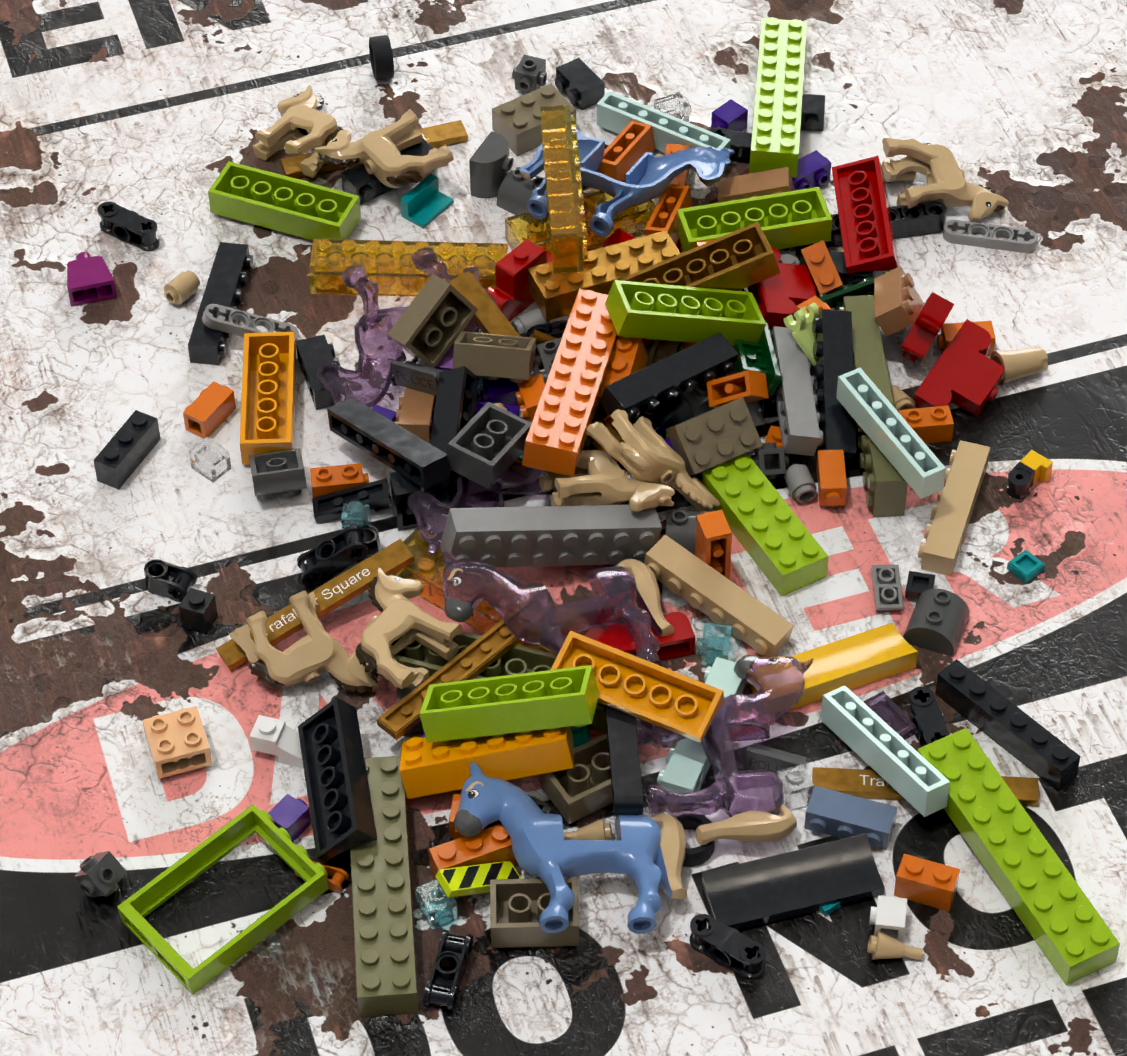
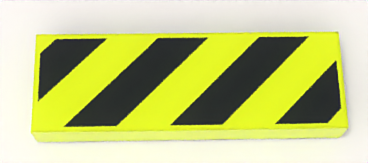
[435,860,521,898]

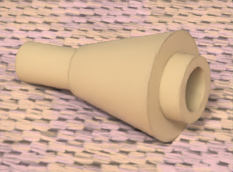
[564,818,613,840]
[867,931,923,960]

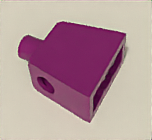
[67,252,117,307]

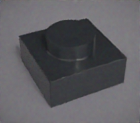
[905,571,936,600]

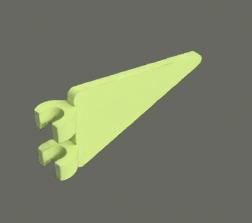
[783,302,819,367]

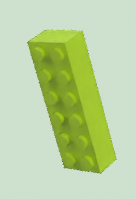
[208,161,361,248]
[677,187,832,252]
[605,280,766,346]
[702,453,829,596]
[419,665,599,743]

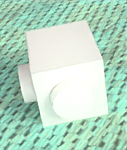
[869,895,907,943]

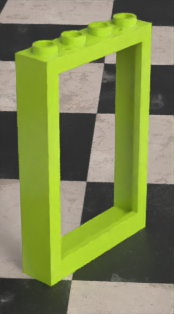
[117,804,329,995]

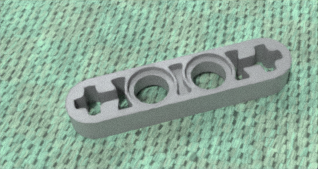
[943,220,1038,253]
[202,304,299,341]

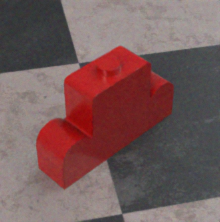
[486,239,560,322]
[747,246,817,331]
[899,292,954,363]
[913,319,1005,416]
[584,596,695,663]

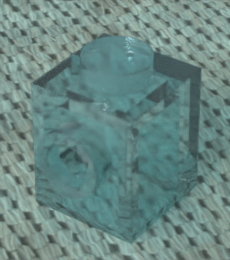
[696,623,732,667]
[415,879,458,930]

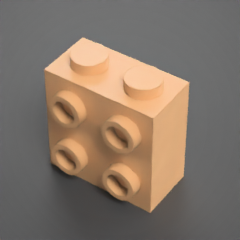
[142,706,212,779]

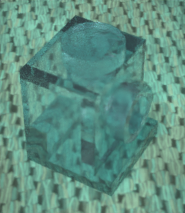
[341,501,371,537]

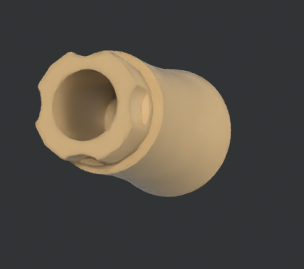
[990,347,1048,386]

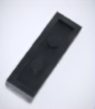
[312,478,392,524]

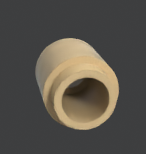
[164,270,200,305]

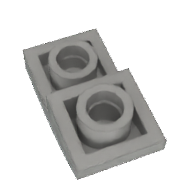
[871,565,903,610]

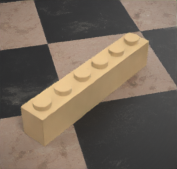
[918,440,990,577]
[644,535,794,659]

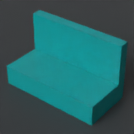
[400,173,454,229]

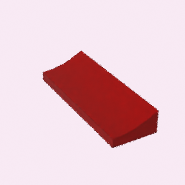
[832,156,899,274]

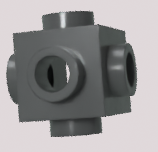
[512,54,547,93]
[751,442,789,480]
[74,851,127,898]

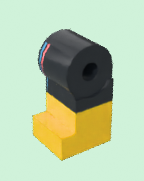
[1007,450,1053,499]

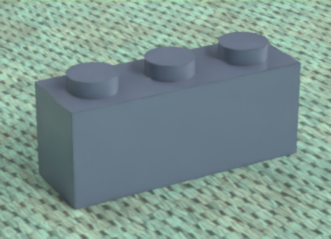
[804,786,897,850]

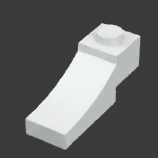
[249,715,304,769]

